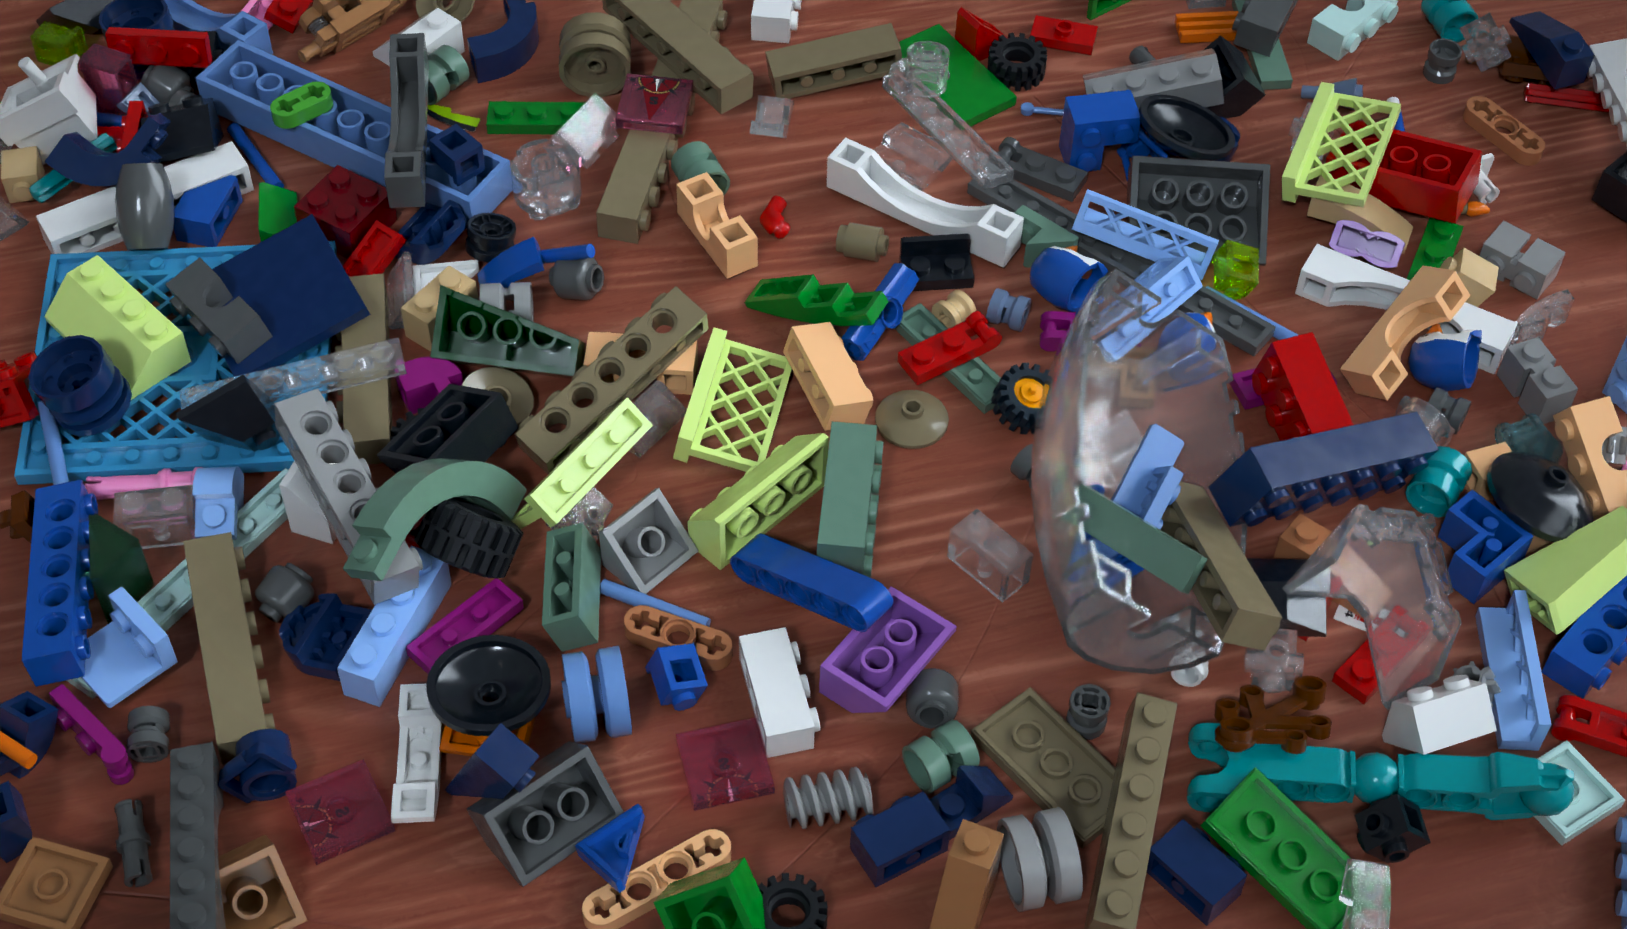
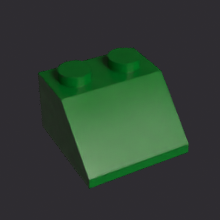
[653,857,765,929]

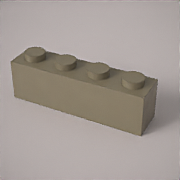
[765,23,903,101]

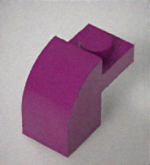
[393,357,463,414]

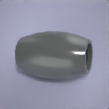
[115,163,175,251]

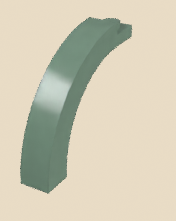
[343,458,527,581]

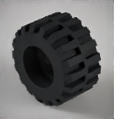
[414,497,523,578]

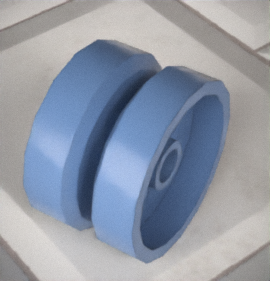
[561,646,632,743]

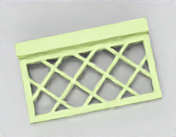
[1282,82,1401,207]
[673,327,792,472]
[511,397,653,529]

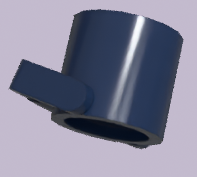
[218,729,297,803]

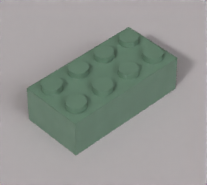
[817,421,884,578]

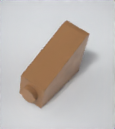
[930,819,1004,929]

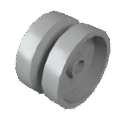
[997,807,1083,912]

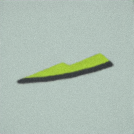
[427,105,480,132]

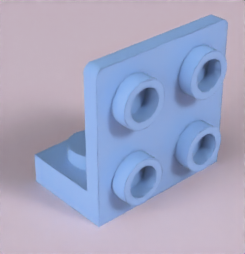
[81,586,178,708]

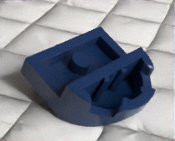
[394,200,467,265]
[279,593,373,681]

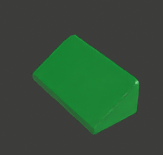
[258,182,297,242]

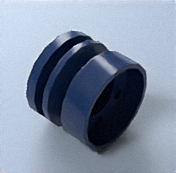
[99,0,175,80]
[28,335,132,437]

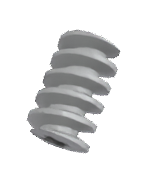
[783,767,873,829]

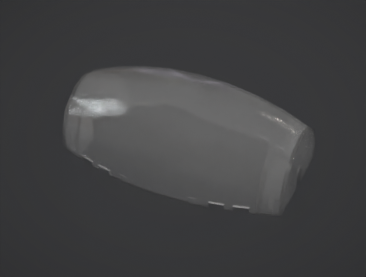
[1031,268,1247,674]

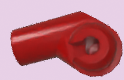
[760,195,790,239]

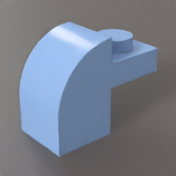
[192,466,244,539]

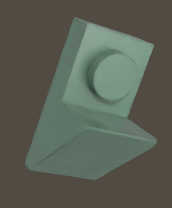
[1015,205,1079,268]

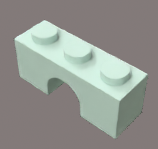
[1307,0,1399,61]

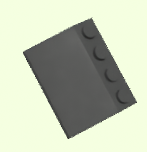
[1127,156,1270,266]

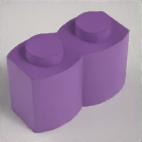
[1329,220,1405,268]

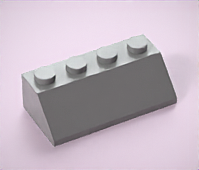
[1083,48,1224,110]

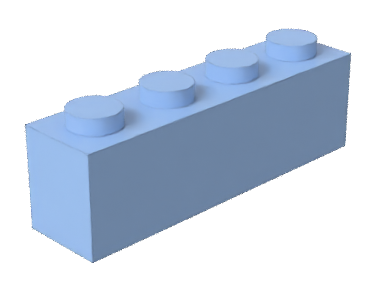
[337,546,452,707]

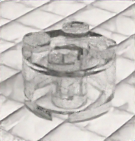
[510,139,582,220]

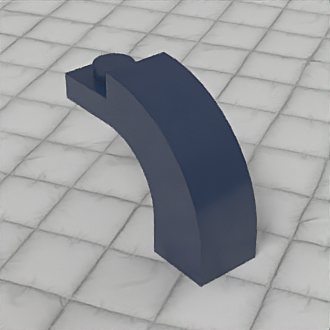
[467,0,539,83]
[45,113,171,186]

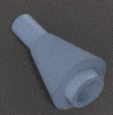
[1301,78,1363,110]

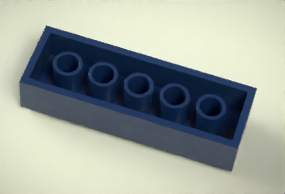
[1209,411,1439,527]

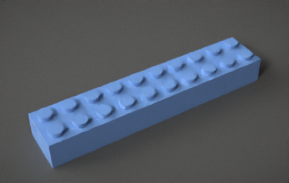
[196,40,513,223]

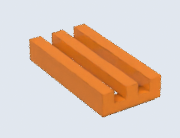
[1174,11,1238,43]

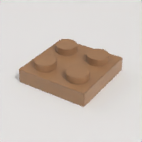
[0,836,113,929]

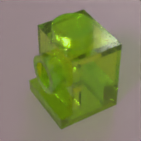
[30,21,89,66]
[1211,240,1259,300]

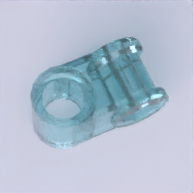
[1495,413,1563,464]

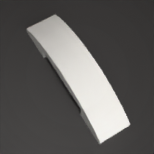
[391,683,442,823]

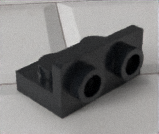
[899,234,974,292]

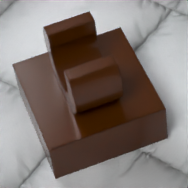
[0,490,35,543]

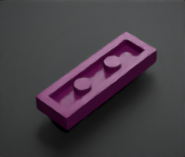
[406,578,524,674]

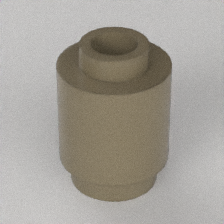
[836,222,889,262]

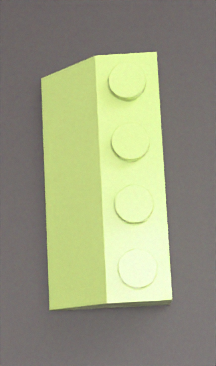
[45,255,191,400]
[687,433,829,570]

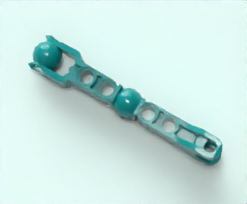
[1187,723,1575,820]

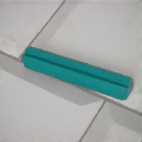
[29,133,117,203]

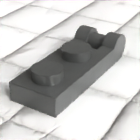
[988,137,1088,202]

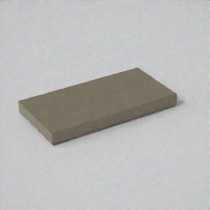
[970,687,1115,849]

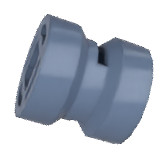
[986,288,1032,332]

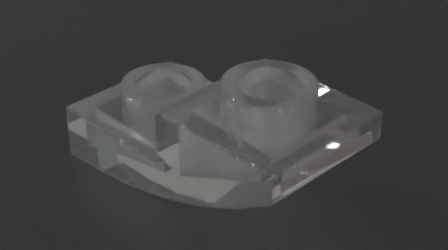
[1509,289,1575,346]
[1339,858,1391,929]

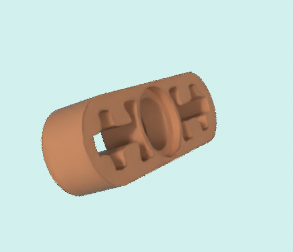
[1463,96,1545,166]
[624,605,733,671]

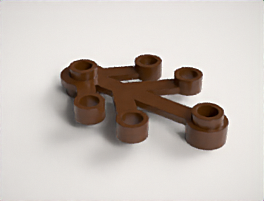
[1214,676,1332,754]

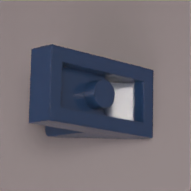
[929,765,1013,841]

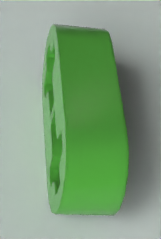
[270,81,333,129]

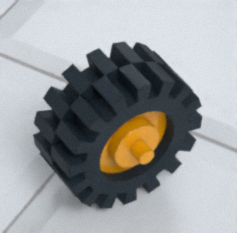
[991,363,1063,435]

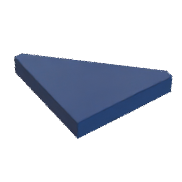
[574,804,645,893]

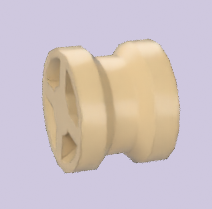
[932,289,977,329]

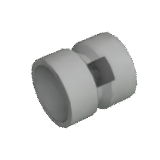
[479,282,534,322]

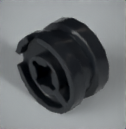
[465,213,516,263]

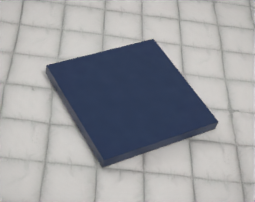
[212,214,371,381]

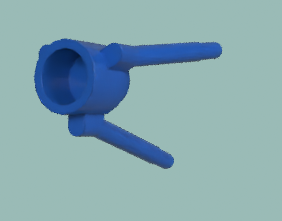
[1117,127,1168,182]

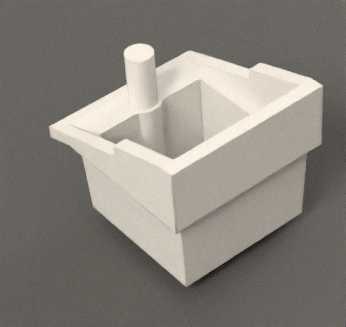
[0,54,98,165]

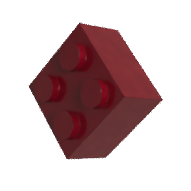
[294,165,397,259]

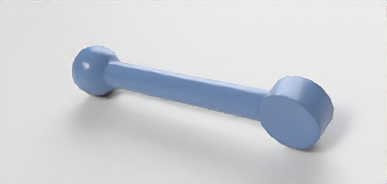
[1021,102,1064,116]

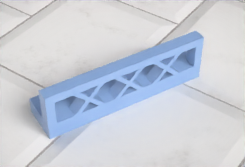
[1072,189,1219,280]
[1069,256,1203,363]
[1475,590,1552,751]

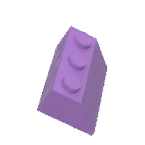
[819,586,957,713]

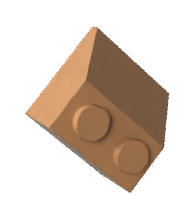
[218,834,308,929]

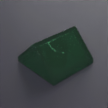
[89,514,155,624]

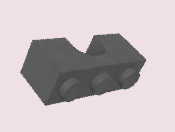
[165,257,273,364]

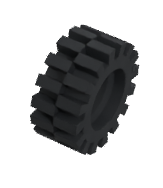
[987,33,1047,91]
[758,873,828,929]

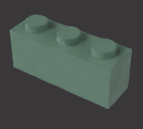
[542,522,601,652]

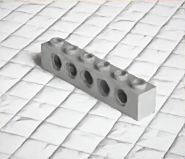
[274,388,423,605]

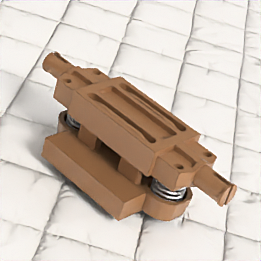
[297,0,409,63]

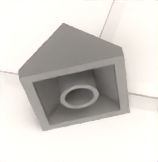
[599,488,698,594]

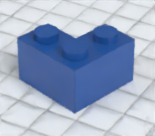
[1059,90,1140,172]
[1438,489,1534,604]

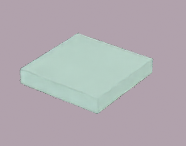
[1534,740,1625,846]

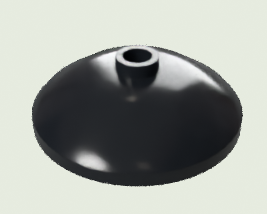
[1139,95,1235,161]
[1487,452,1594,542]
[426,635,551,736]

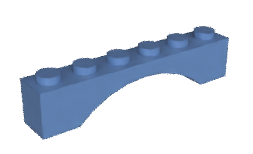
[164,0,273,54]

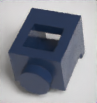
[429,123,485,186]

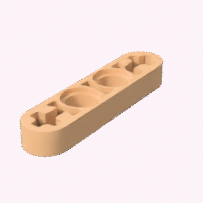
[582,829,731,929]

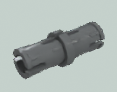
[114,799,153,887]

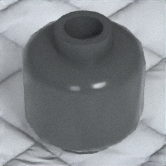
[141,65,194,103]
[549,257,604,301]
[255,562,315,623]
[906,668,959,729]

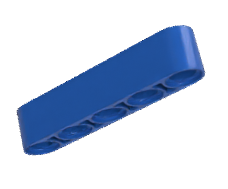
[730,534,894,632]

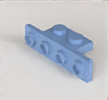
[1085,424,1184,567]

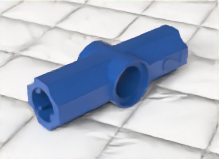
[842,263,919,361]

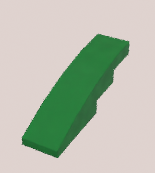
[744,274,888,326]

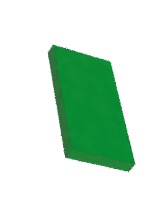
[899,24,1017,130]
[1200,767,1382,929]

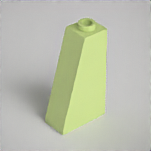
[1504,506,1627,635]

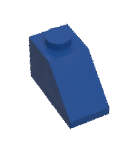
[173,175,243,247]

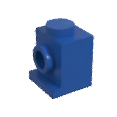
[645,643,708,711]

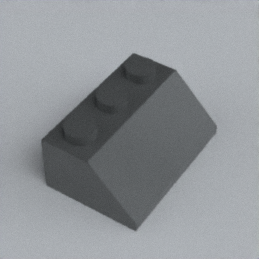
[467,741,624,887]

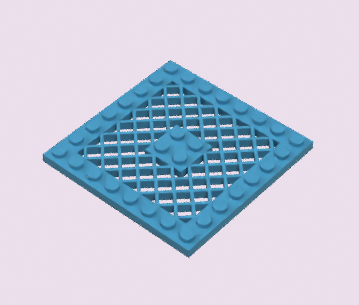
[14,241,337,485]

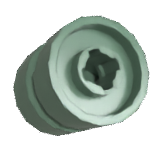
[428,45,470,105]
[671,141,730,195]
[902,719,980,794]

